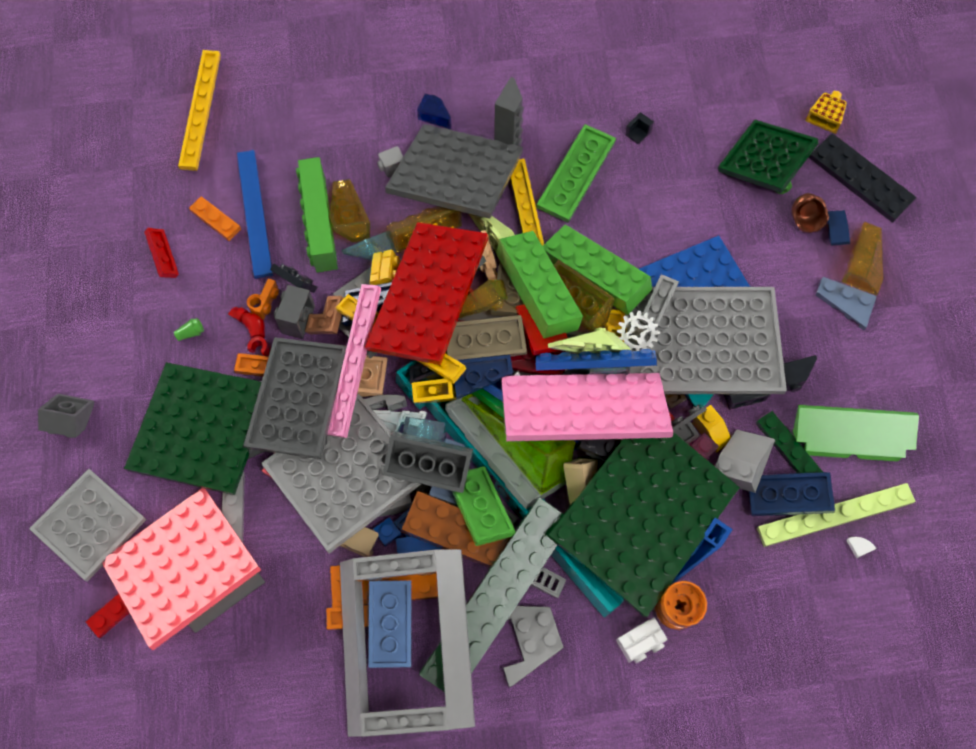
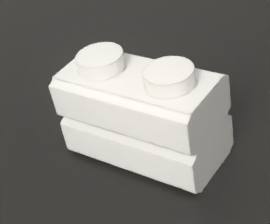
[616,617,667,664]

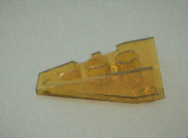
[458,279,508,320]

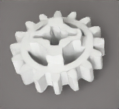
[617,311,660,351]

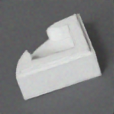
[846,537,876,558]

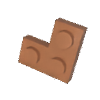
[305,296,344,334]

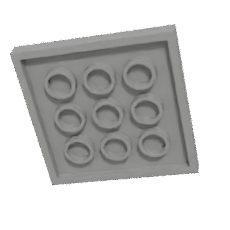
[29,469,147,582]

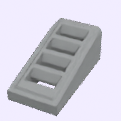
[530,567,566,599]

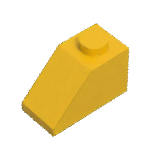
[412,379,456,403]
[692,405,731,453]

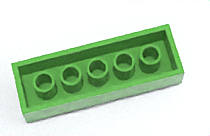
[296,157,338,273]
[543,224,652,315]
[496,231,583,338]

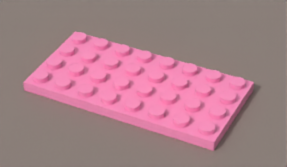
[501,373,673,441]

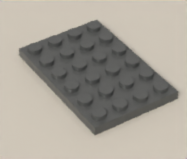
[244,337,347,459]

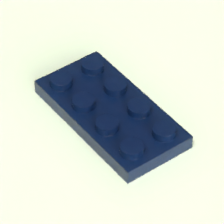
[749,472,835,516]

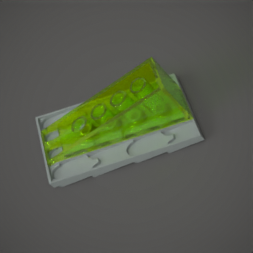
[445,381,575,509]

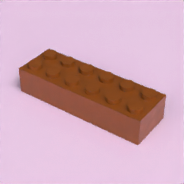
[401,491,511,568]

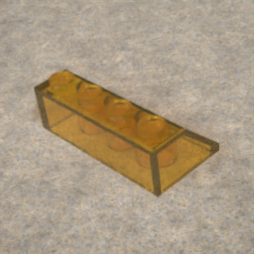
[386,206,462,253]
[554,260,615,332]

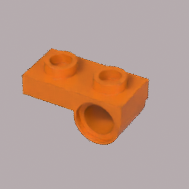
[247,278,279,320]

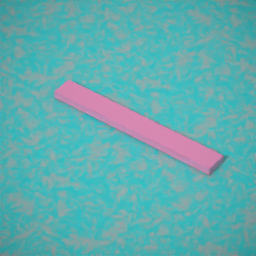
[327,284,381,438]

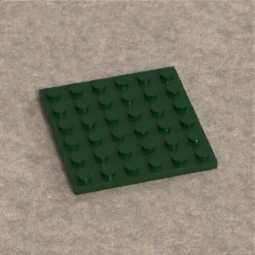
[124,362,262,496]

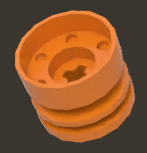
[655,581,707,630]

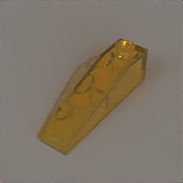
[330,179,370,243]
[841,222,883,296]

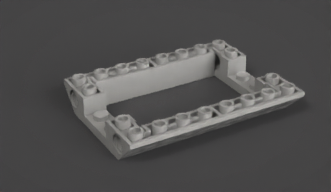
[340,549,475,737]

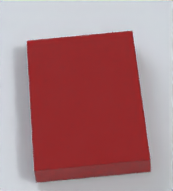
[515,305,568,355]

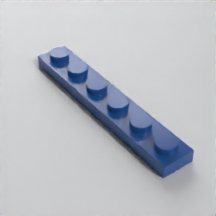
[536,349,657,370]

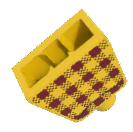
[805,91,847,134]

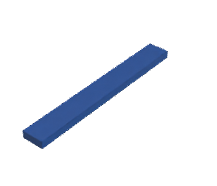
[237,150,273,279]

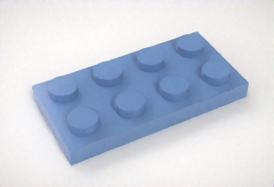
[369,581,412,668]

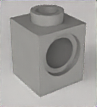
[377,146,403,177]

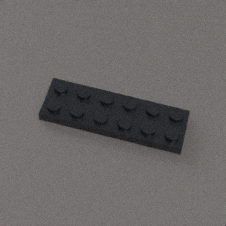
[808,133,917,223]

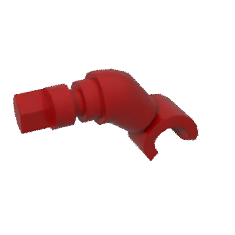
[228,306,271,357]

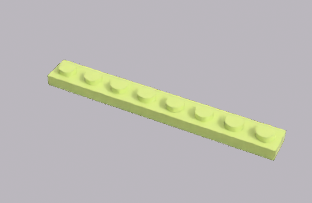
[757,483,916,547]

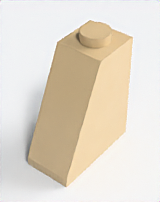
[564,458,598,506]

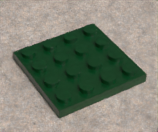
[718,119,819,193]

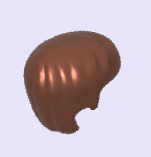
[791,193,829,233]

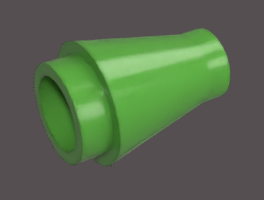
[174,318,204,341]

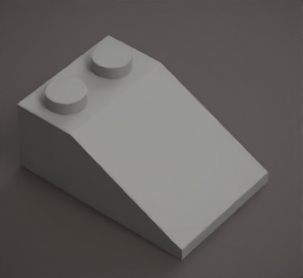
[715,430,775,493]

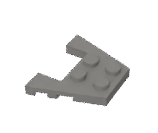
[503,606,563,687]

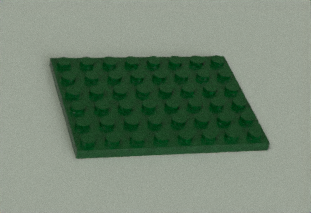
[547,432,740,617]

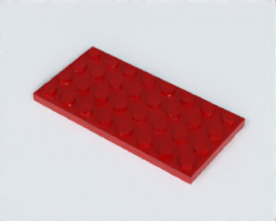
[365,222,489,365]

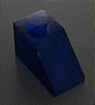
[417,93,452,130]

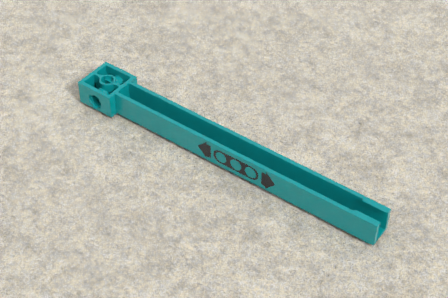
[396,360,624,618]

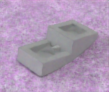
[364,395,407,412]

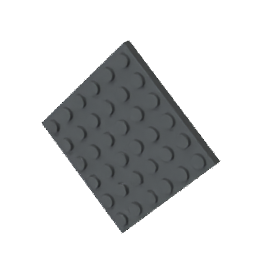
[385,124,523,219]

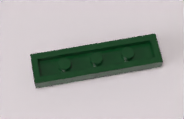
[756,411,823,474]

